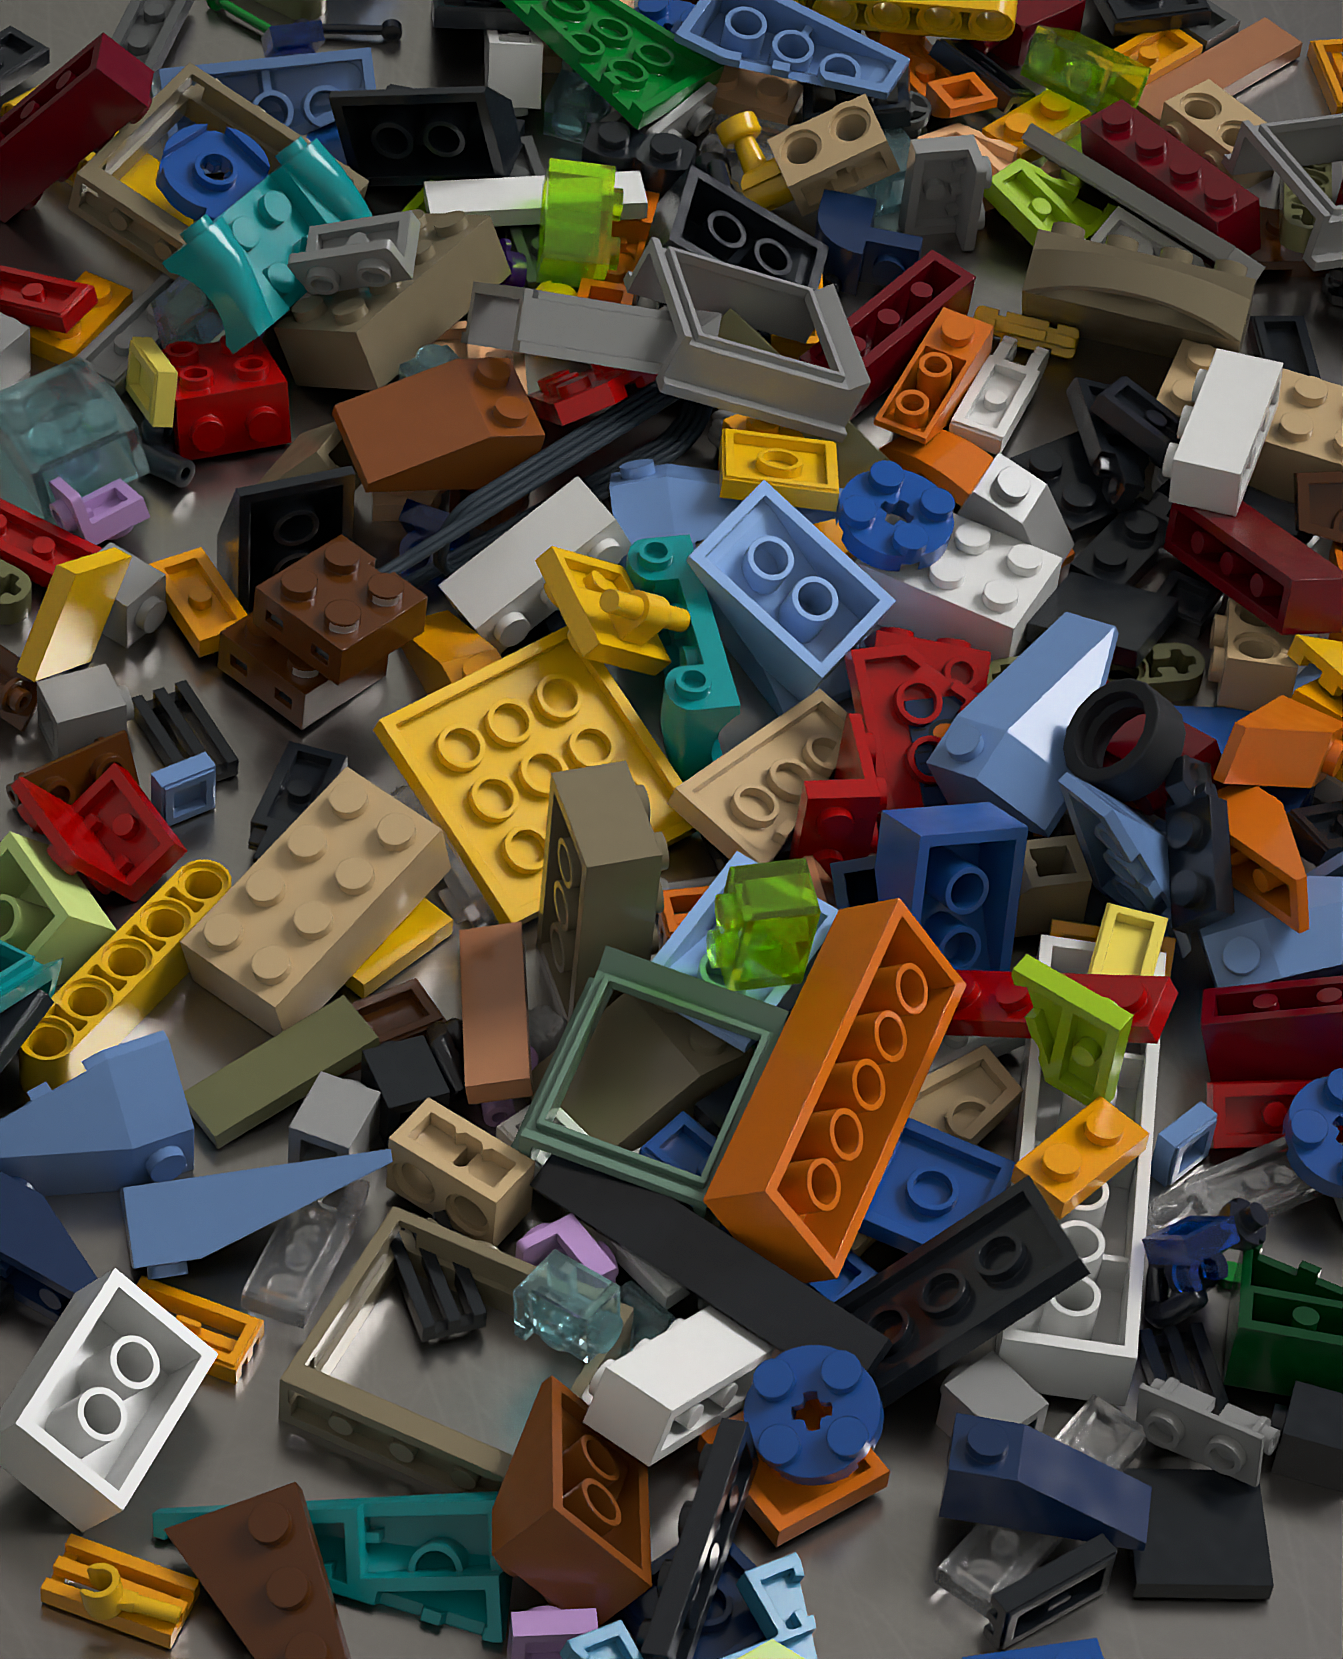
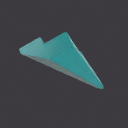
[152,1491,513,1643]

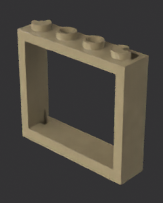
[68,62,369,307]
[278,1206,634,1493]

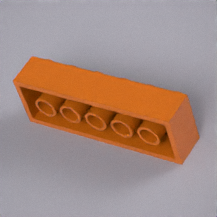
[702,898,966,1283]

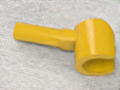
[80,1563,182,1624]

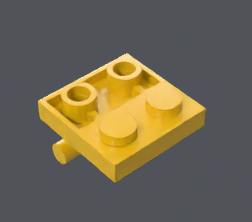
[535,546,691,676]

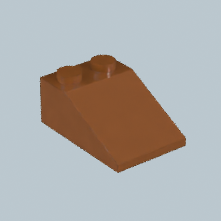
[332,357,546,493]
[492,1375,652,1627]

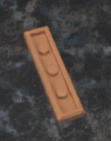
[1125,17,1303,125]
[459,921,533,1104]

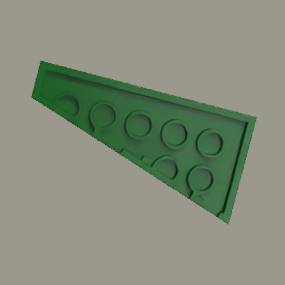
[500,0,725,130]

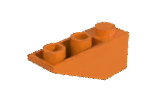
[874,307,994,444]

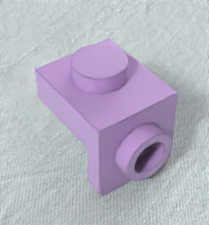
[49,476,150,545]
[515,1213,619,1299]
[507,1606,598,1659]

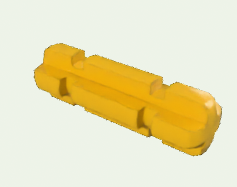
[973,305,1079,359]

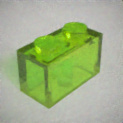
[1020,25,1151,113]
[536,158,624,287]
[706,858,821,991]

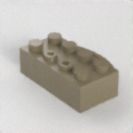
[1022,222,1256,359]

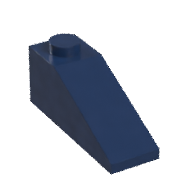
[0,1171,98,1322]
[939,1413,1152,1551]

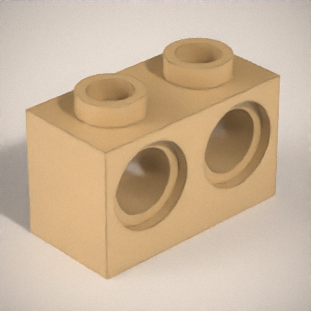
[1159,79,1274,189]
[767,94,900,217]
[1208,597,1298,711]
[386,1097,535,1247]

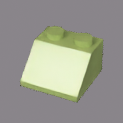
[0,831,117,986]

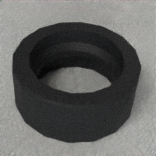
[1063,678,1186,803]

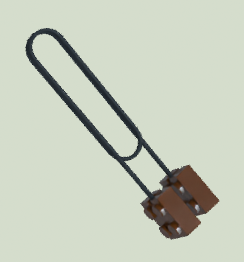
[217,380,713,730]

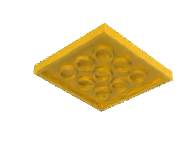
[373,626,697,925]

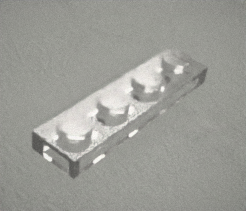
[935,1394,1148,1618]

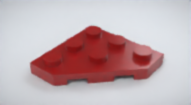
[528,364,657,426]
[844,643,978,829]

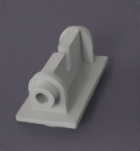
[1134,1377,1280,1487]

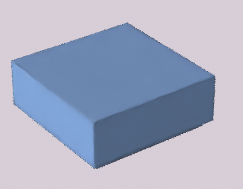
[151,752,216,826]
[1150,1101,1218,1187]

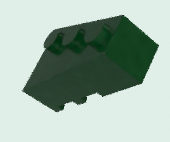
[1223,1244,1343,1396]

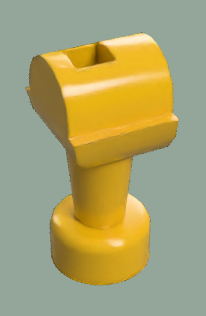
[715,111,794,211]

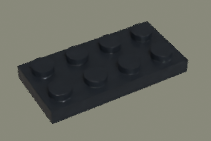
[834,1175,1091,1408]

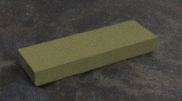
[184,995,380,1149]

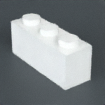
[1162,348,1283,517]
[438,476,631,654]
[583,1305,775,1466]

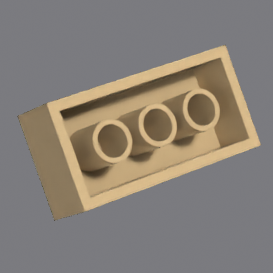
[1156,339,1343,503]
[180,767,451,1037]

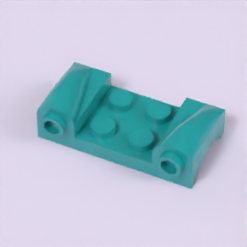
[162,136,373,354]
[624,534,741,782]

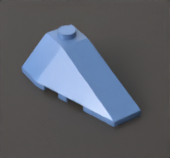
[609,459,843,567]
[926,612,1119,838]
[0,1030,194,1196]
[119,1149,393,1280]

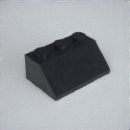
[328,86,522,186]

